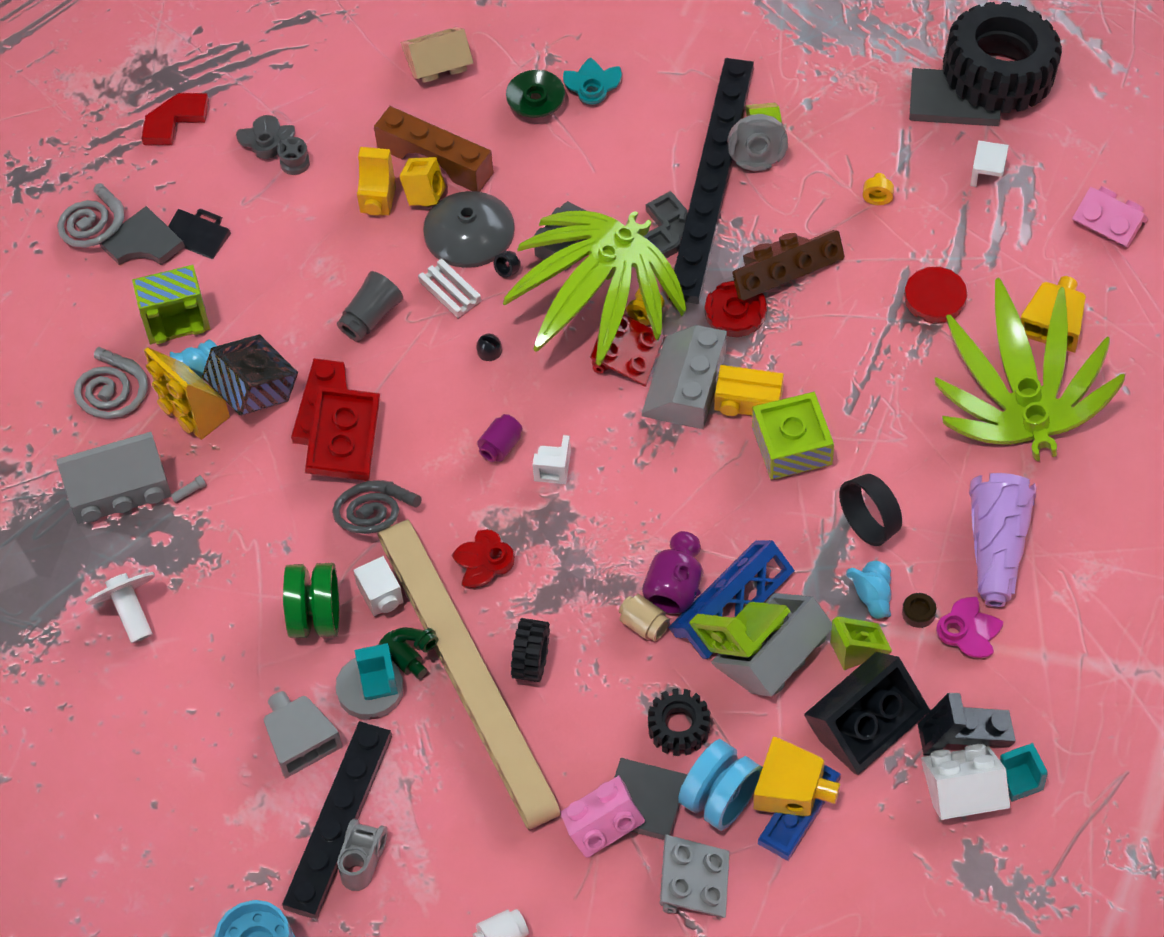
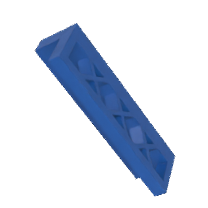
[668,540,795,659]

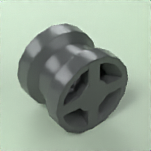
[277,137,310,175]

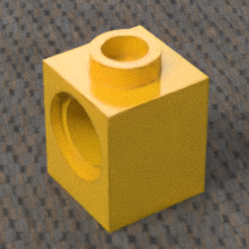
[399,157,446,206]

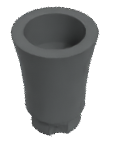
[337,271,403,342]

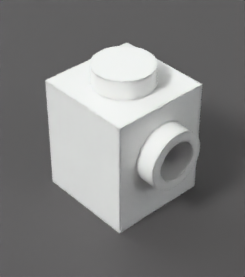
[353,556,404,616]

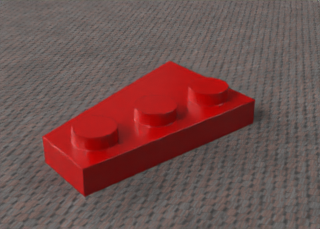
[291,358,348,445]

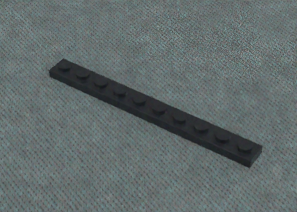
[669,58,754,304]

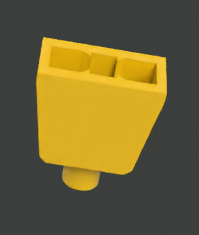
[1021,276,1086,353]
[753,736,841,816]

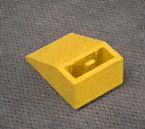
[144,347,230,440]

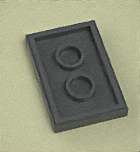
[909,68,1000,126]

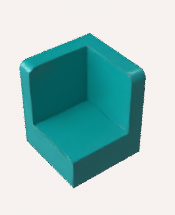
[354,643,398,700]
[1000,743,1048,802]

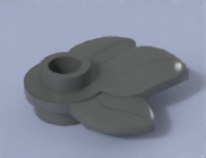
[236,115,295,159]

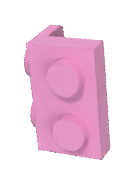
[1072,186,1148,248]
[560,775,645,858]

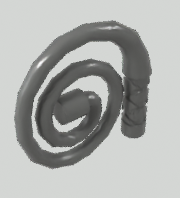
[332,480,422,534]

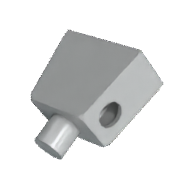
[263,691,342,779]

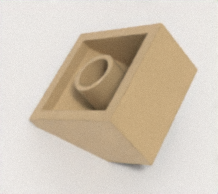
[400,27,473,82]

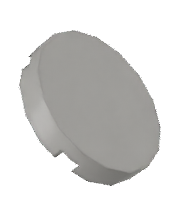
[728,114,788,171]
[336,658,403,719]

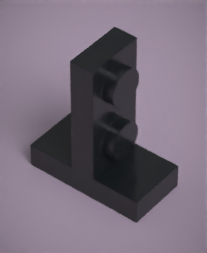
[918,693,1016,756]

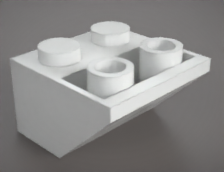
[921,744,1010,820]

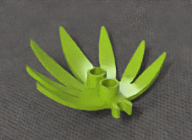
[503,211,686,366]
[934,278,1125,461]

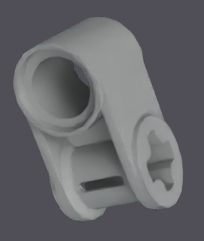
[337,819,388,891]

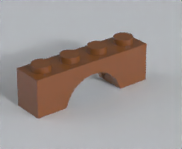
[374,106,494,192]

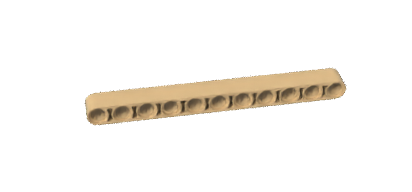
[377,519,561,830]

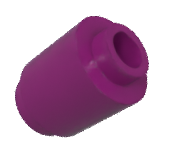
[477,414,523,462]

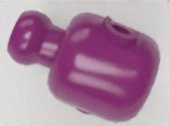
[642,531,704,614]

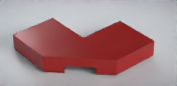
[141,93,209,145]

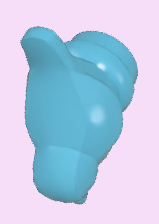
[170,339,225,390]
[846,561,891,619]

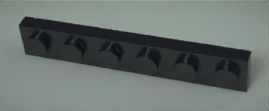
[282,721,392,920]

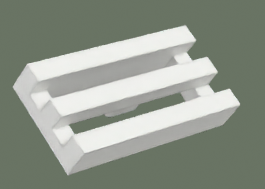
[418,258,482,318]

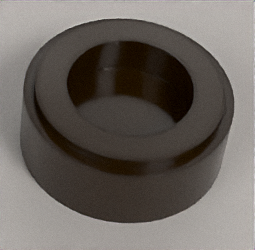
[902,593,937,628]

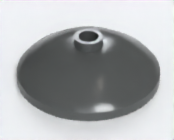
[423,191,514,268]

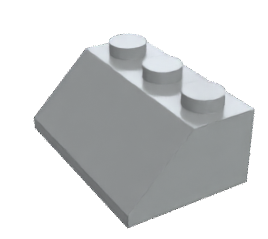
[642,325,727,430]
[56,432,171,524]
[711,593,832,697]

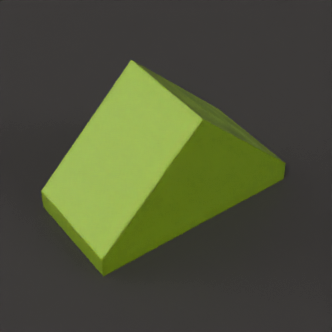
[830,616,892,670]

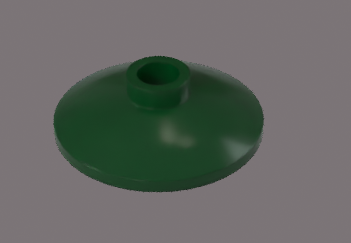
[506,70,565,118]

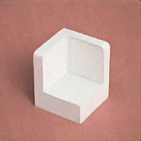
[970,140,1009,187]
[532,435,571,484]

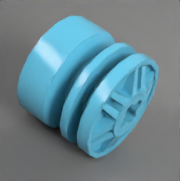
[214,900,295,937]

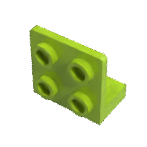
[689,602,790,658]

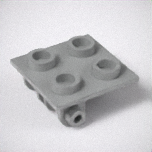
[660,835,729,918]

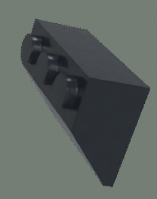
[804,651,931,775]

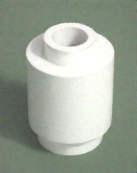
[473,909,529,937]

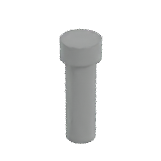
[171,475,207,503]

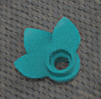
[563,58,622,104]

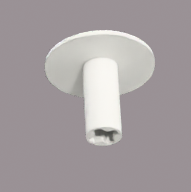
[85,572,155,644]

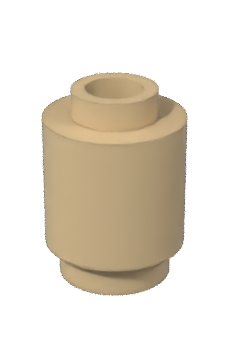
[619,594,670,641]

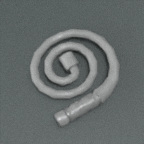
[57,183,124,248]
[74,347,148,419]

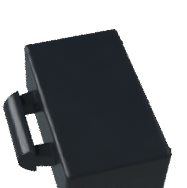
[168,209,231,259]

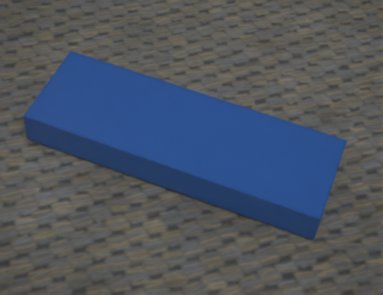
[758,765,841,861]

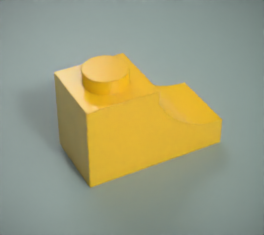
[357,147,396,215]

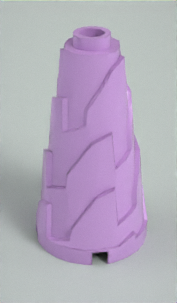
[969,473,1037,607]

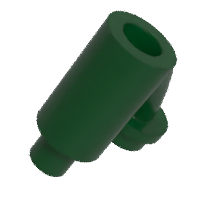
[379,627,438,679]

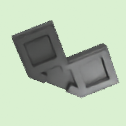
[643,191,688,258]

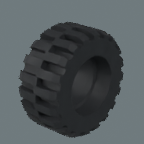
[943,2,1062,113]

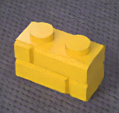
[714,365,784,416]

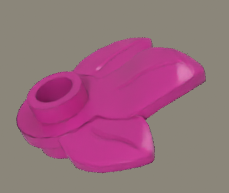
[936,597,1003,658]

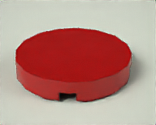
[904,267,967,323]
[705,281,767,338]

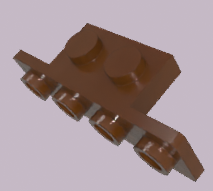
[732,230,845,300]

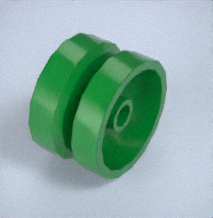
[283,563,340,638]

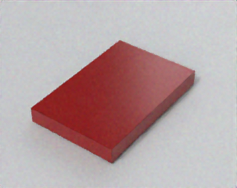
[305,386,380,481]

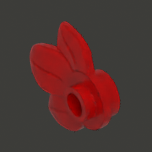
[452,529,515,588]

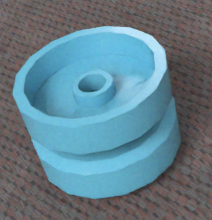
[678,739,763,831]

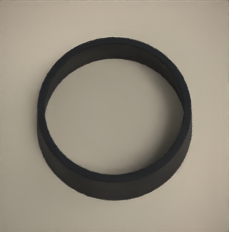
[839,474,902,546]

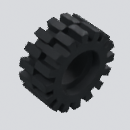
[511,618,550,682]
[648,688,710,756]

